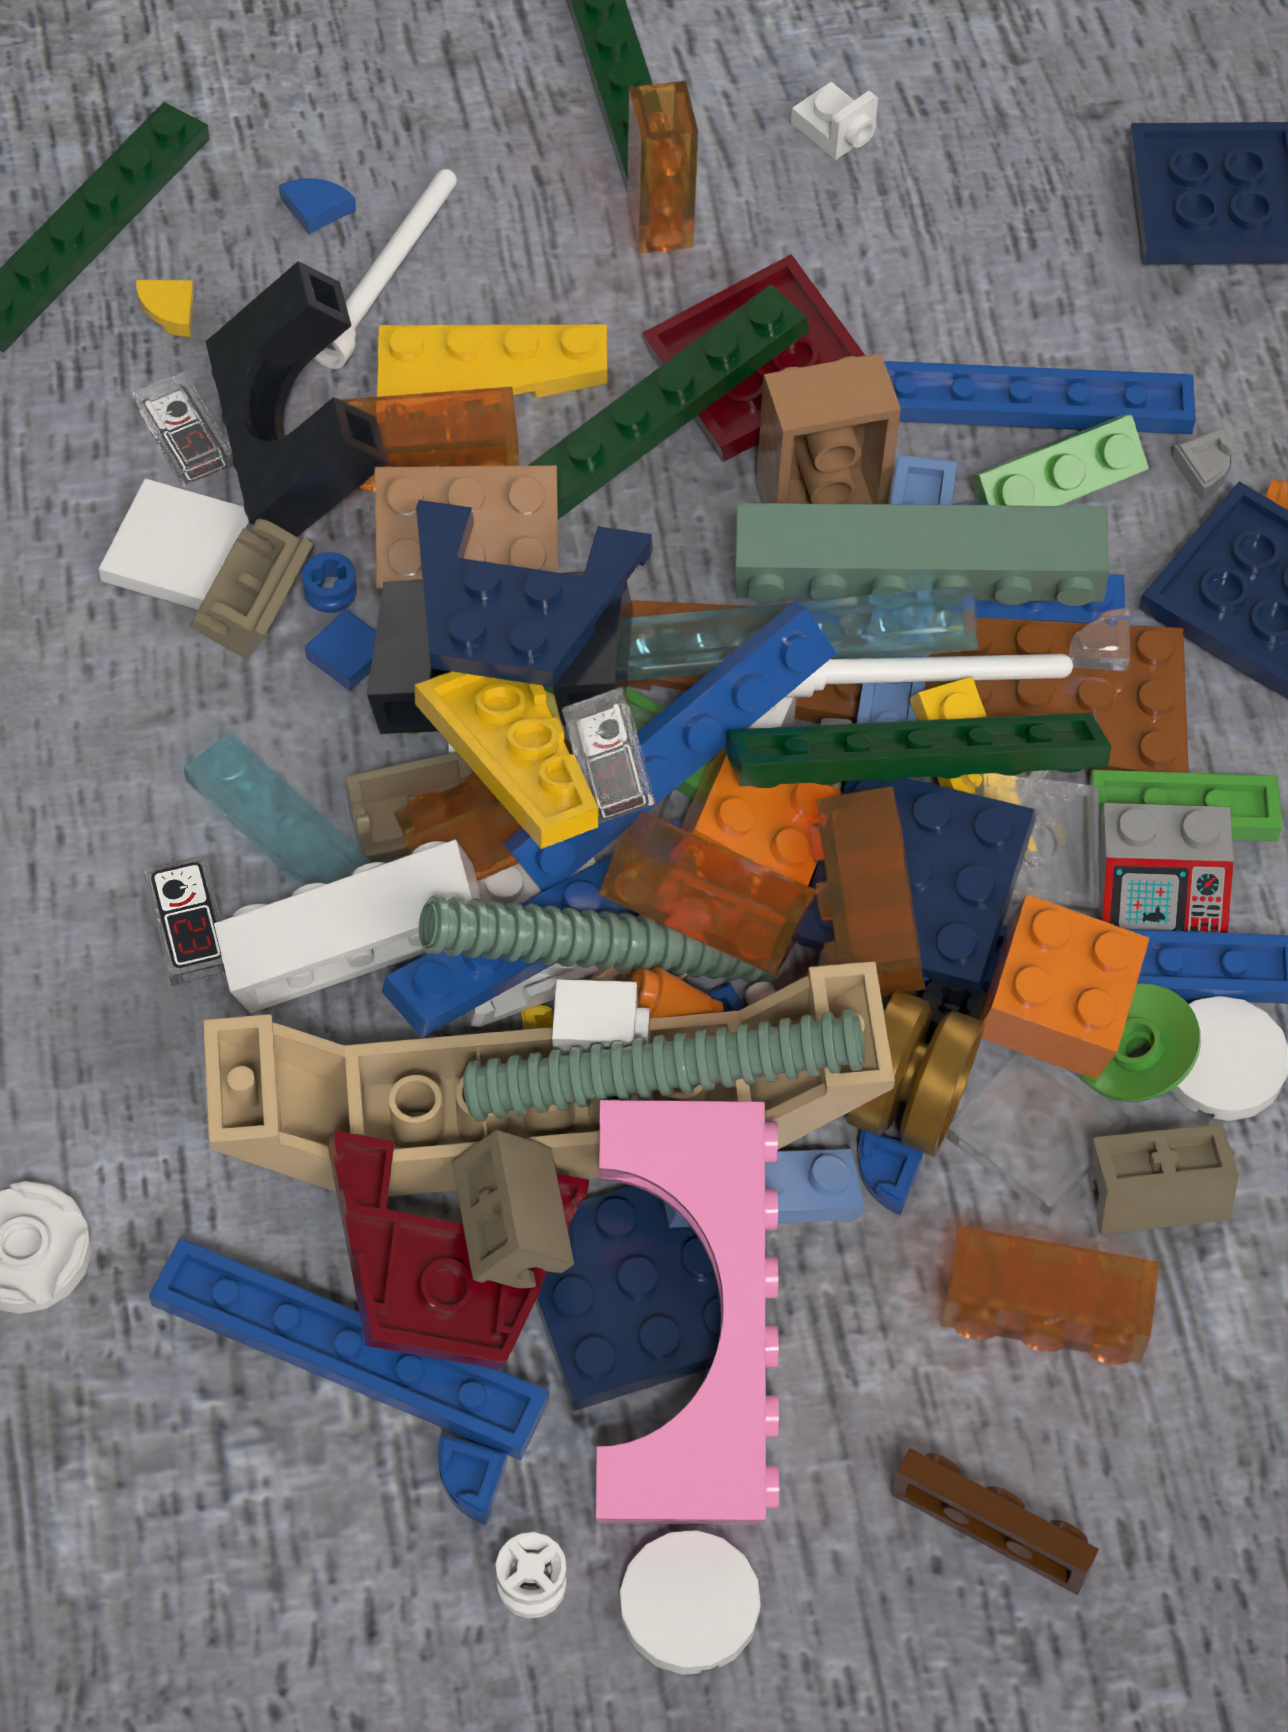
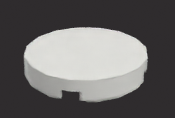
[1170,996,1288,1121]
[0,1181,92,1314]
[620,1530,761,1675]

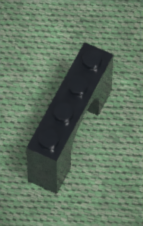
[205,261,389,537]
[367,572,633,734]

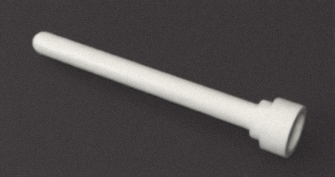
[313,169,457,369]
[785,654,1073,698]

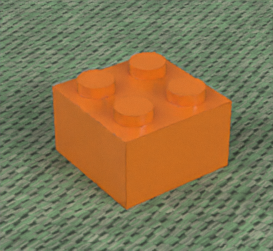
[666,747,843,922]
[979,894,1150,1080]

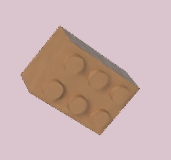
[756,353,901,504]
[375,465,558,597]

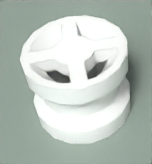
[496,1532,567,1619]

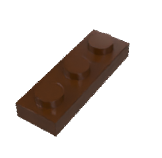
[891,1448,1099,1595]

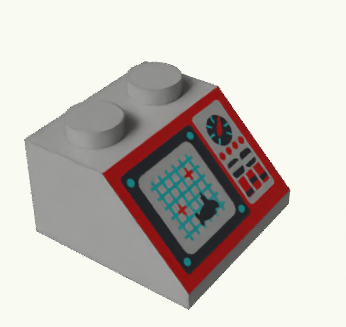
[1094,803,1234,933]

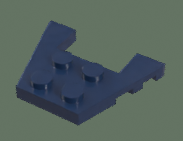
[416,500,653,687]

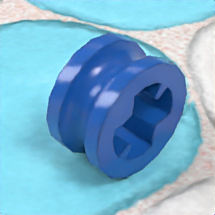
[302,552,357,613]

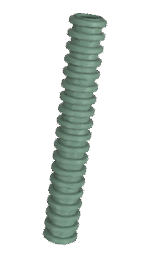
[419,895,786,983]
[463,1009,865,1121]

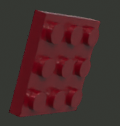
[642,254,866,462]

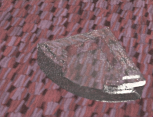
[1068,609,1130,671]

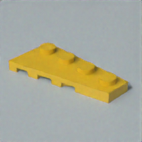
[376,324,608,430]
[415,671,598,849]

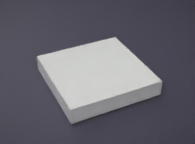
[98,478,254,610]

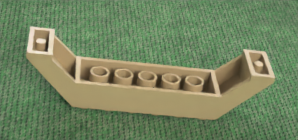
[203,962,895,1197]

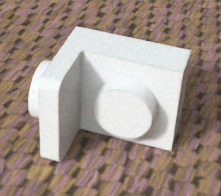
[791,82,878,160]

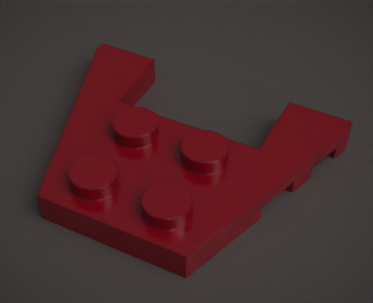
[328,1130,589,1370]

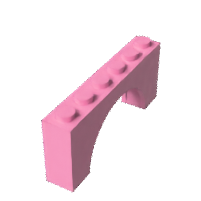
[596,1100,779,1525]

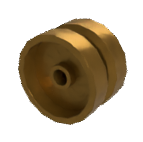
[846,990,985,1157]

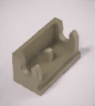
[189,519,314,660]
[345,752,484,864]
[1090,1124,1239,1234]
[452,1129,574,1288]

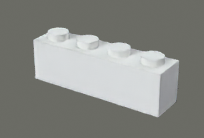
[214,839,483,1013]

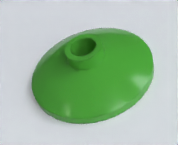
[1079,983,1201,1102]

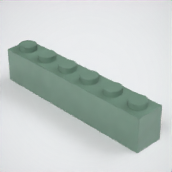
[736,503,1109,606]

